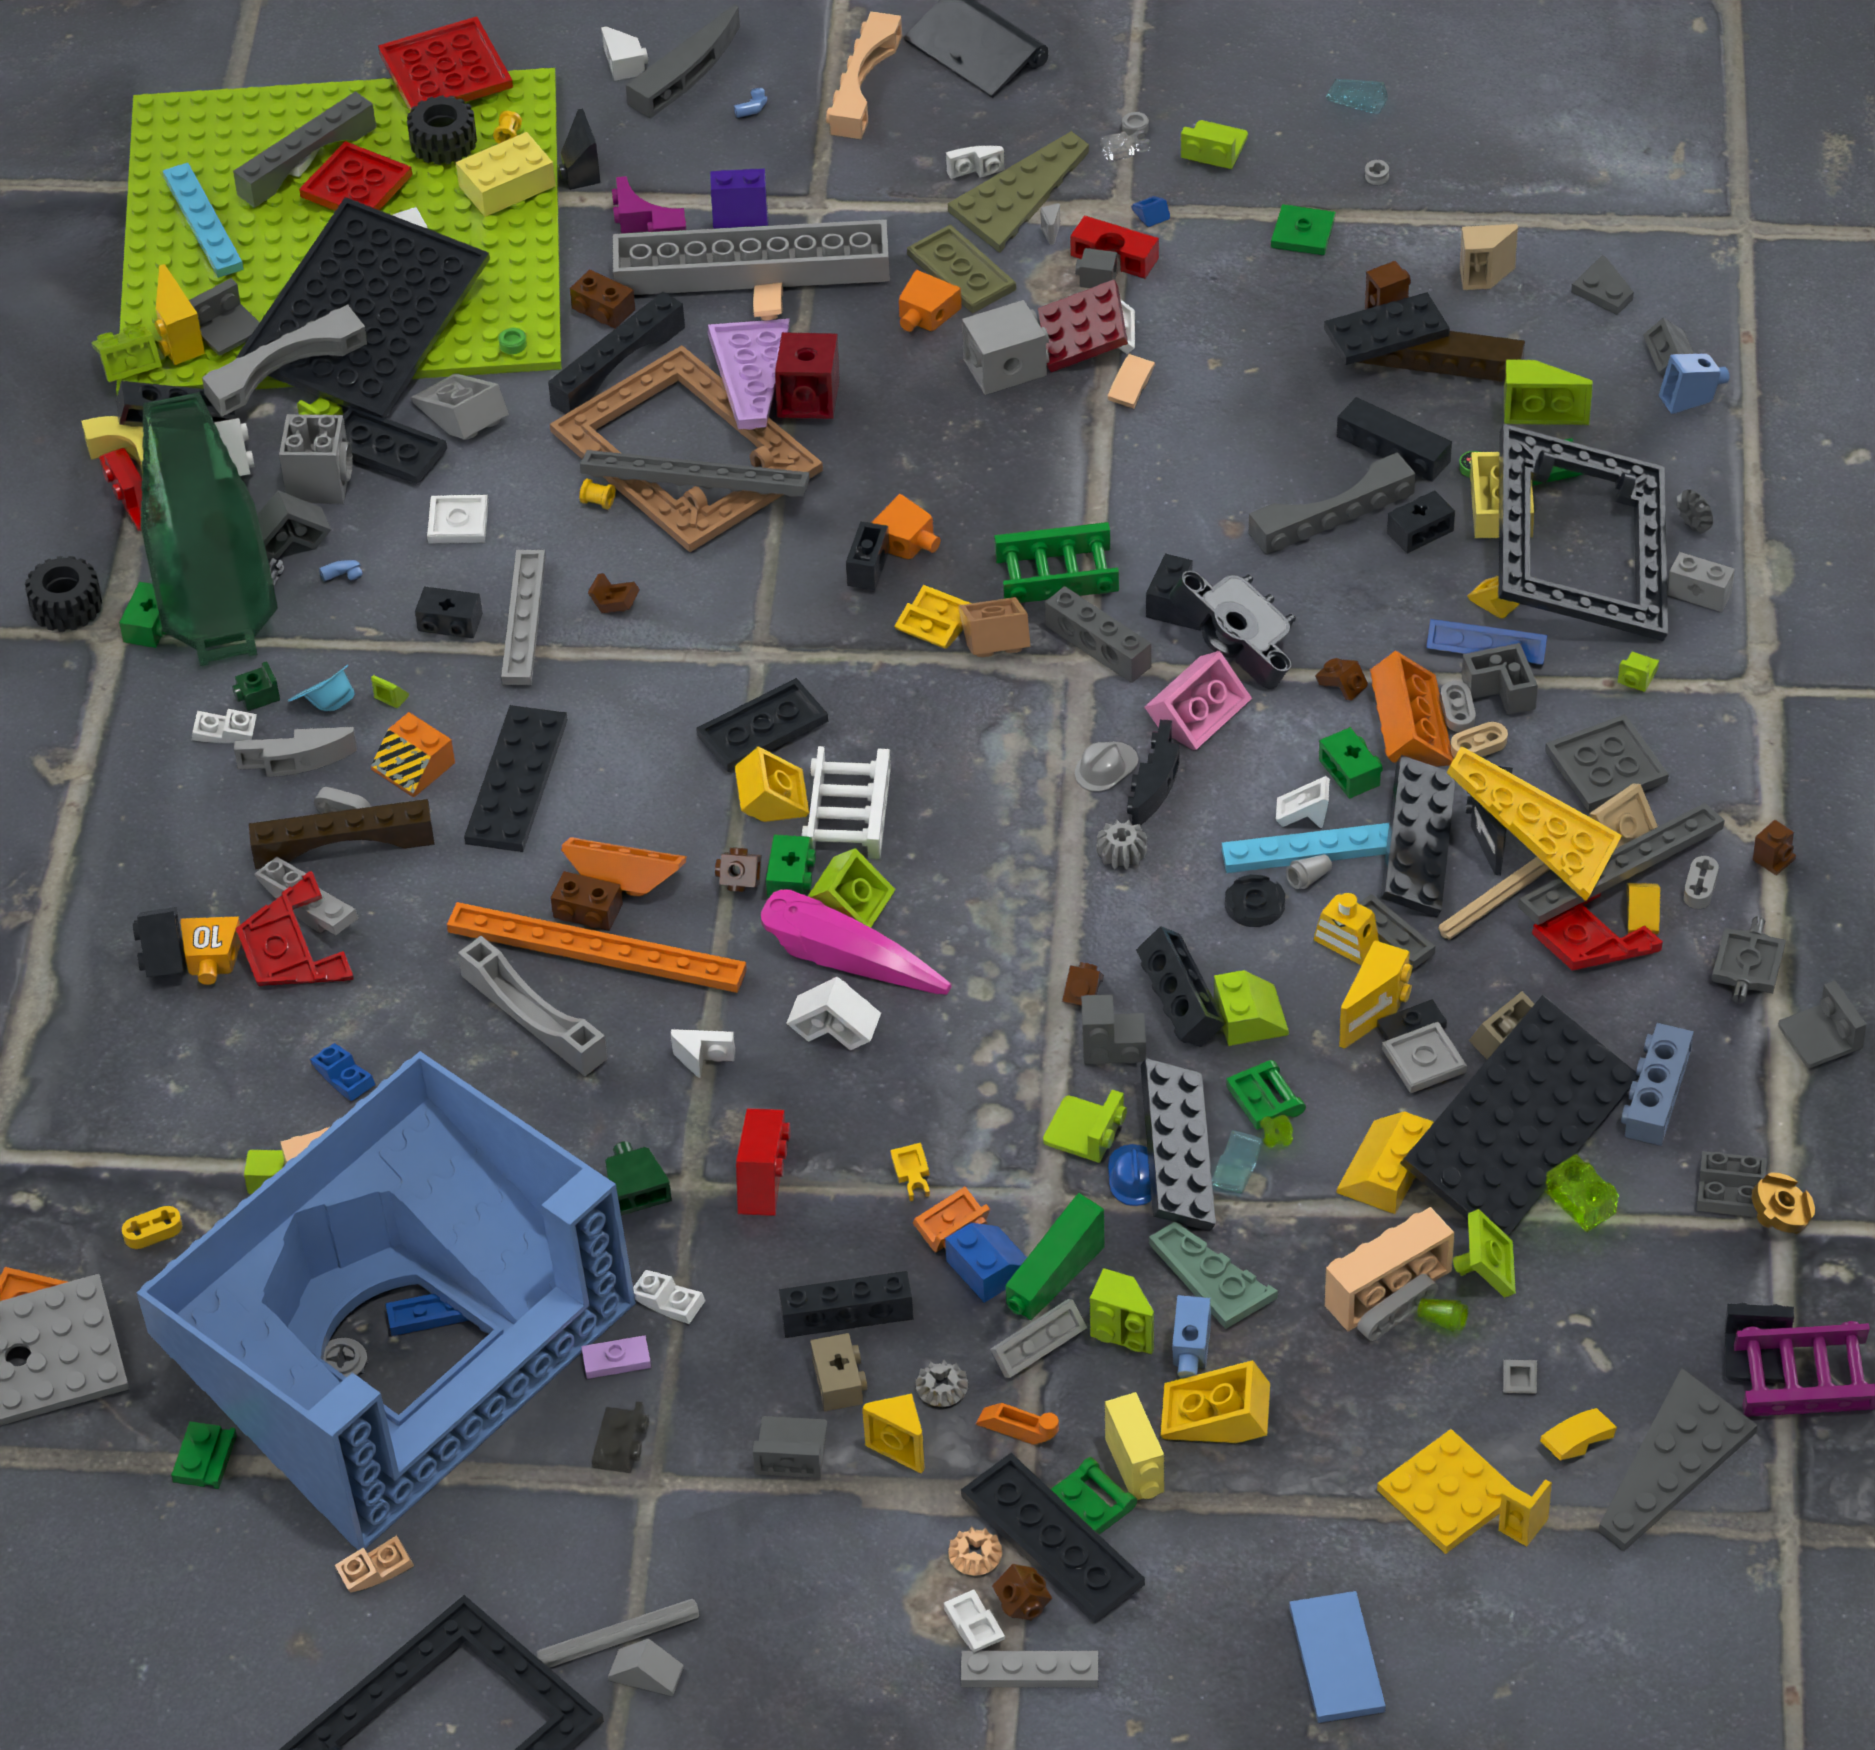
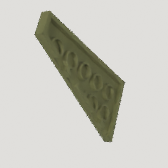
[948,131,1089,253]

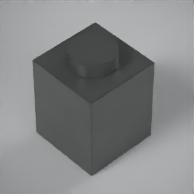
[1075,248,1118,288]

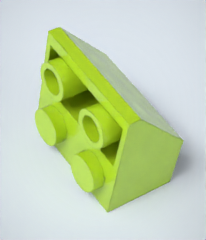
[1090,1268,1154,1354]

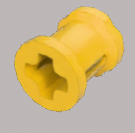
[493,110,522,144]
[579,478,616,510]

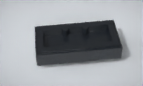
[1377,999,1447,1041]

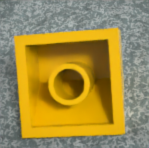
[735,746,810,822]

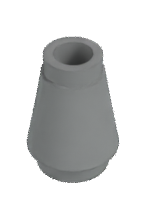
[1286,854,1332,889]

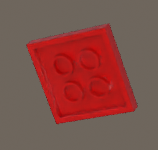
[299,141,413,211]

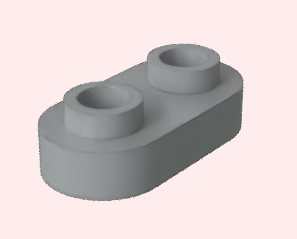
[1440,681,1476,732]

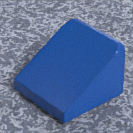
[1131,196,1170,227]

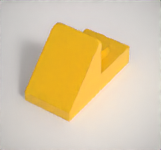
[1467,576,1519,619]

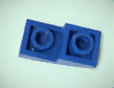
[310,1043,376,1101]

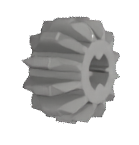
[1096,819,1147,870]

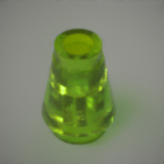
[1417,1298,1468,1332]

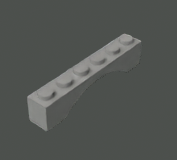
[202,305,367,416]
[458,936,608,1076]

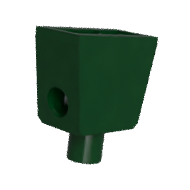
[605,1141,672,1216]

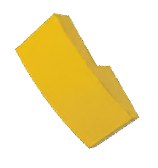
[1540,1408,1617,1461]

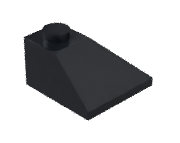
[558,109,601,190]

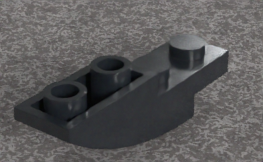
[1127,719,1180,826]

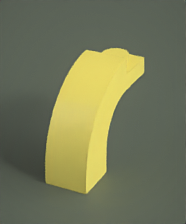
[81,416,163,487]

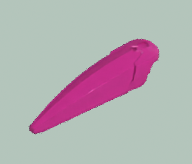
[761,890,952,995]

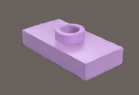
[581,1335,651,1379]

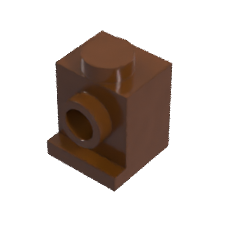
[1753,820,1796,876]

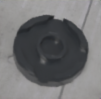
[1225,874,1285,927]

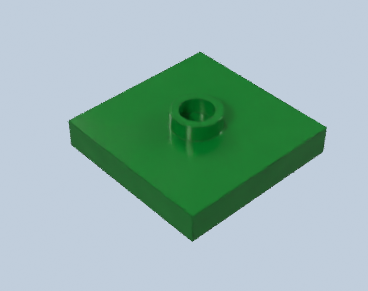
[1271,204,1336,255]

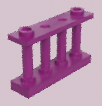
[1734,1321,1875,1417]

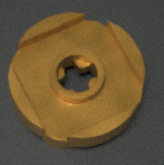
[1752,1173,1815,1234]

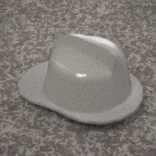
[1074,741,1139,792]

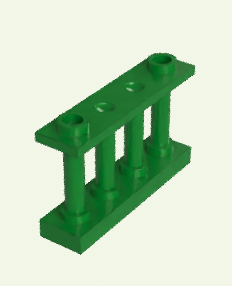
[994,522,1119,603]

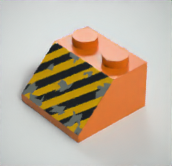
[371,712,455,797]

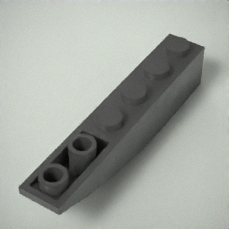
[626,4,740,118]

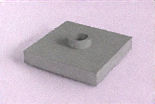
[1382,1022,1467,1093]

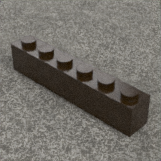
[1356,331,1525,382]

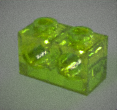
[1545,1154,1618,1232]

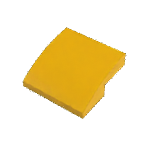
[894,585,972,649]

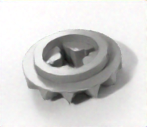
[323,1338,368,1377]
[916,1360,968,1407]

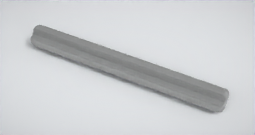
[537,1599,699,1668]

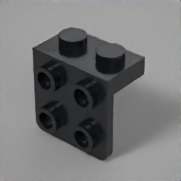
[1725,1303,1794,1383]

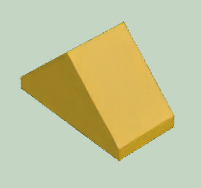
[1626,883,1660,935]

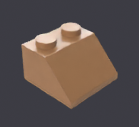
[959,597,1031,657]

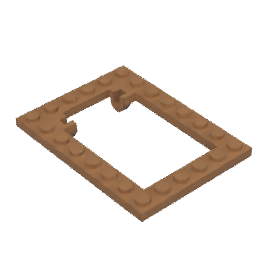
[550,345,823,552]

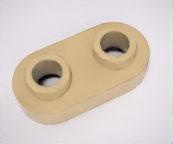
[1451,722,1508,758]

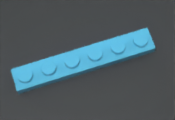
[163,163,244,278]
[1222,823,1389,873]

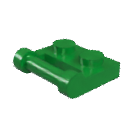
[1226,1060,1306,1130]
[1051,1457,1138,1535]

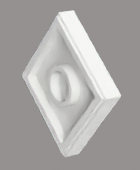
[427,495,488,544]

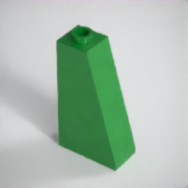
[1005,1193,1105,1320]

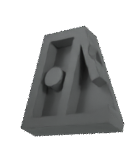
[1571,255,1634,315]

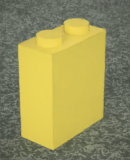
[1105,1392,1164,1500]

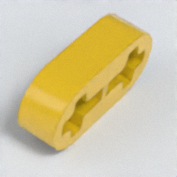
[122,1206,183,1249]

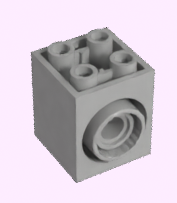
[962,300,1049,395]
[279,414,352,504]

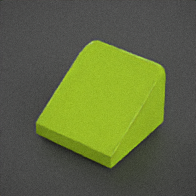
[371,675,409,708]

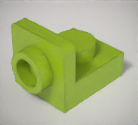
[297,397,343,415]
[1618,652,1659,692]

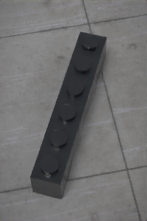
[548,292,685,414]

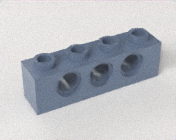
[1621,1023,1694,1146]

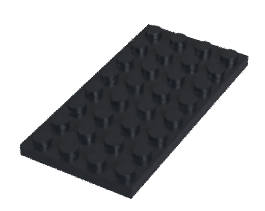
[1400,995,1639,1236]

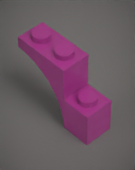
[612,176,686,234]

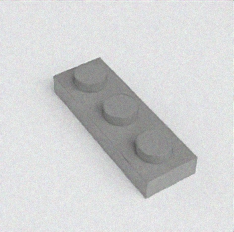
[990,1299,1087,1378]

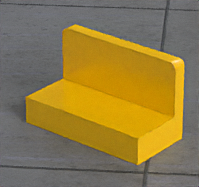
[1498,1479,1552,1547]

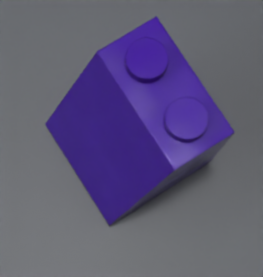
[710,168,769,229]

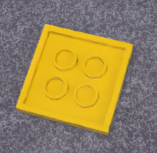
[1377,1429,1513,1554]

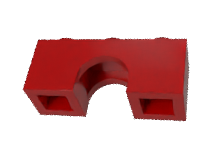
[1070,215,1159,279]

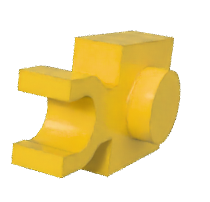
[890,1142,930,1201]

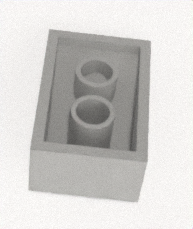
[411,373,509,440]

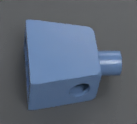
[1659,354,1729,414]
[1172,1295,1211,1379]

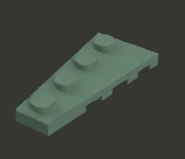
[1149,1222,1278,1329]

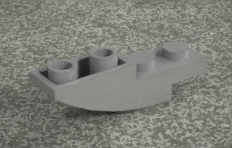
[234,727,357,777]
[255,857,359,935]

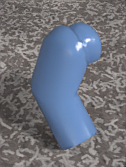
[734,88,767,118]
[319,560,363,581]

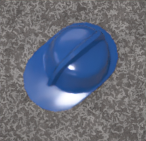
[1108,1144,1152,1206]

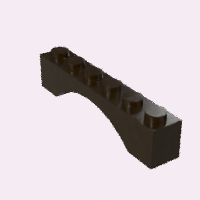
[248,799,435,869]

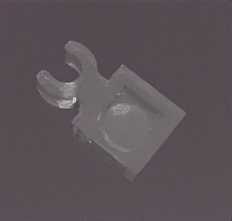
[1100,130,1150,162]

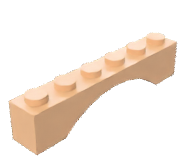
[826,12,902,139]

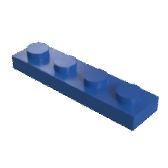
[1426,619,1548,664]
[385,1294,469,1336]

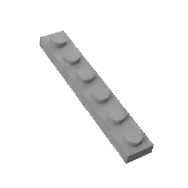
[501,550,546,685]

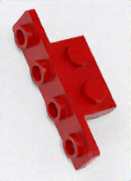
[99,448,164,531]

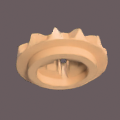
[948,1526,1002,1576]

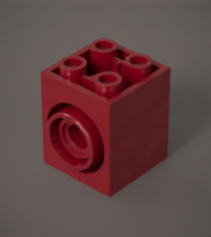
[775,332,840,419]

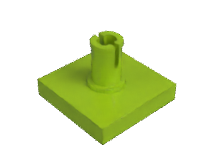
[1453,1209,1516,1298]

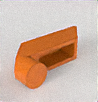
[976,1403,1059,1445]

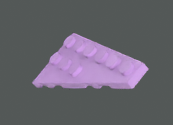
[708,319,789,430]

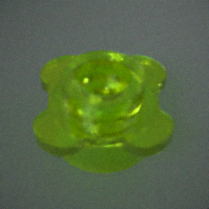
[1260,1115,1293,1148]

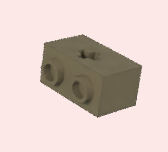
[1469,991,1534,1060]
[810,1333,868,1411]

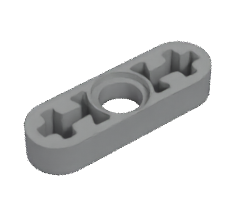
[1357,1274,1438,1341]

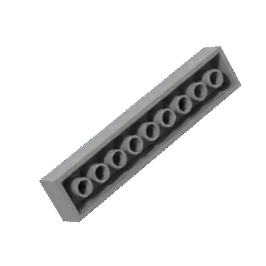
[613,220,890,295]

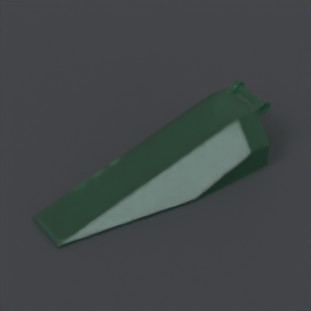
[140,392,278,667]

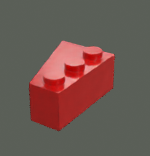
[736,1108,791,1216]

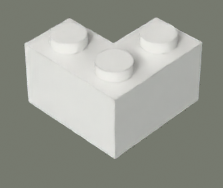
[205,418,255,480]
[786,977,881,1050]

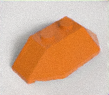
[561,837,687,896]

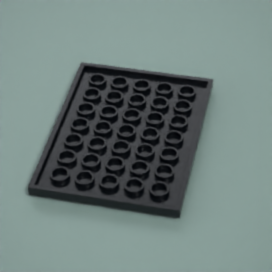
[236,197,490,418]

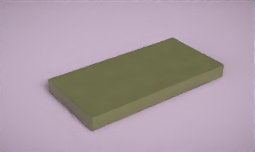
[907,224,1016,314]

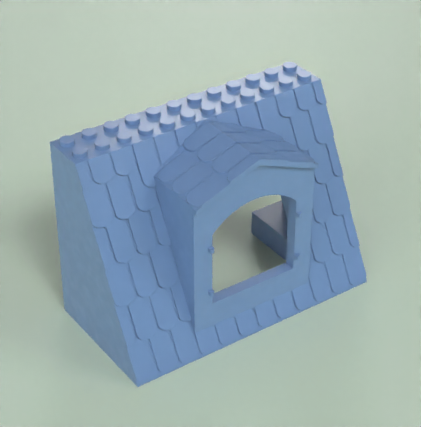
[136,1051,636,1550]

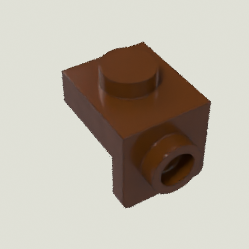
[588,573,640,613]
[1315,658,1368,701]
[1062,962,1104,1007]

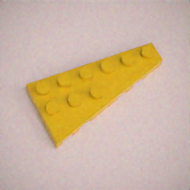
[1446,746,1622,901]

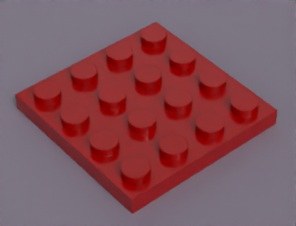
[378,16,513,113]

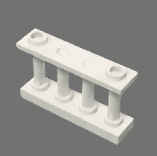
[802,746,891,859]

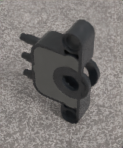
[1169,571,1296,689]

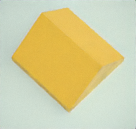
[862,1394,925,1473]

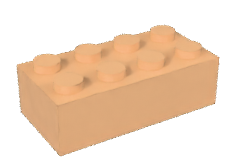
[1325,1207,1454,1332]

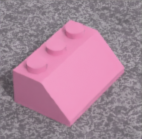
[1145,651,1252,750]

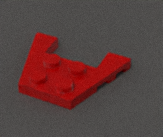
[236,871,354,986]
[1532,893,1663,971]

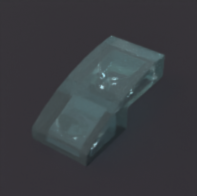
[1212,1130,1263,1194]

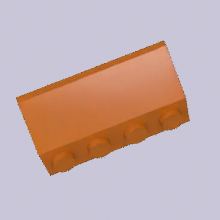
[1370,650,1453,767]

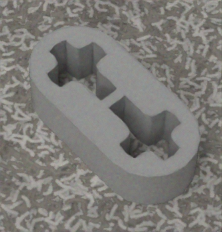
[314,787,371,813]
[1684,856,1719,909]

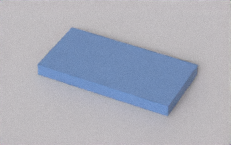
[1289,1591,1385,1723]

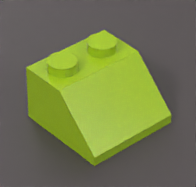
[808,848,896,928]
[1214,970,1289,1046]

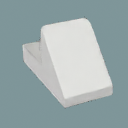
[1276,776,1330,828]
[671,1029,735,1078]

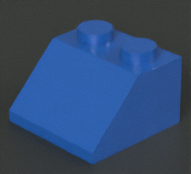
[945,1223,1027,1303]

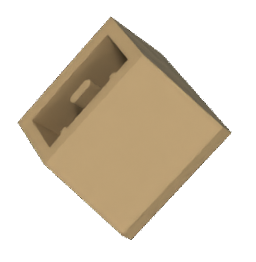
[1460,224,1518,290]

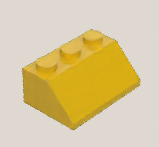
[1336,1111,1434,1214]

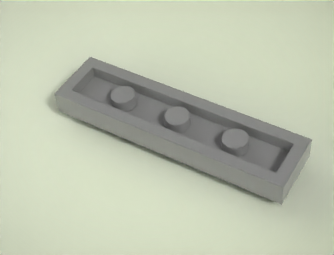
[961,1651,1098,1688]

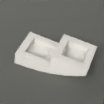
[944,1590,1005,1653]

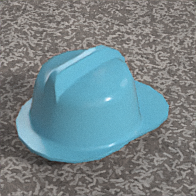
[288,665,355,711]

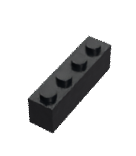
[1337,397,1452,482]

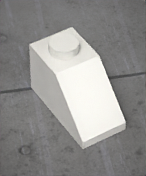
[601,27,648,81]

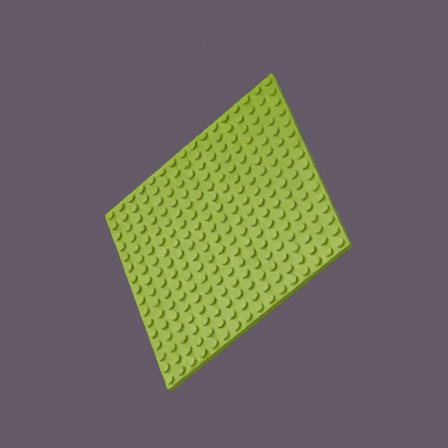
[116,68,562,396]

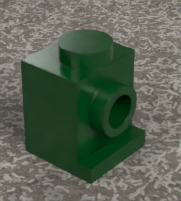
[232,661,280,712]

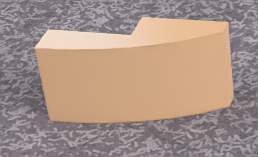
[753,283,783,320]
[1108,354,1155,409]
[335,1535,414,1593]

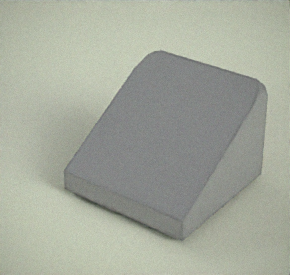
[1040,203,1061,245]
[1503,1360,1537,1394]

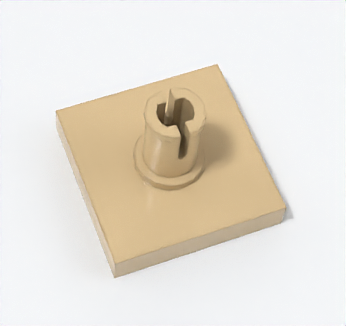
[1589,783,1658,849]

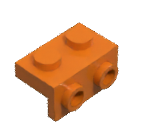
[913,1187,991,1253]

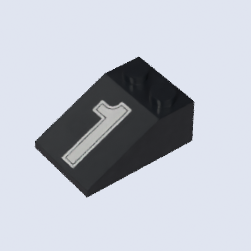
[1466,766,1513,876]

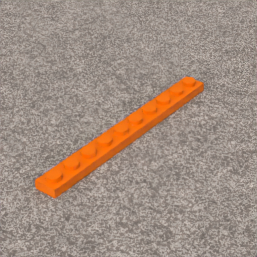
[447,902,747,993]

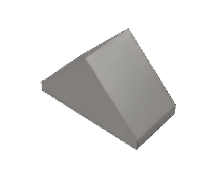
[608,1638,684,1696]

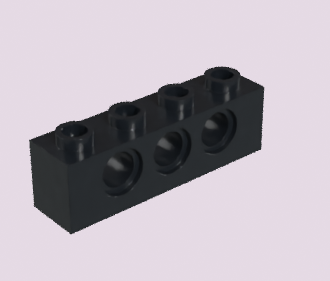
[116,381,235,433]
[1136,926,1226,1047]
[779,1271,914,1338]

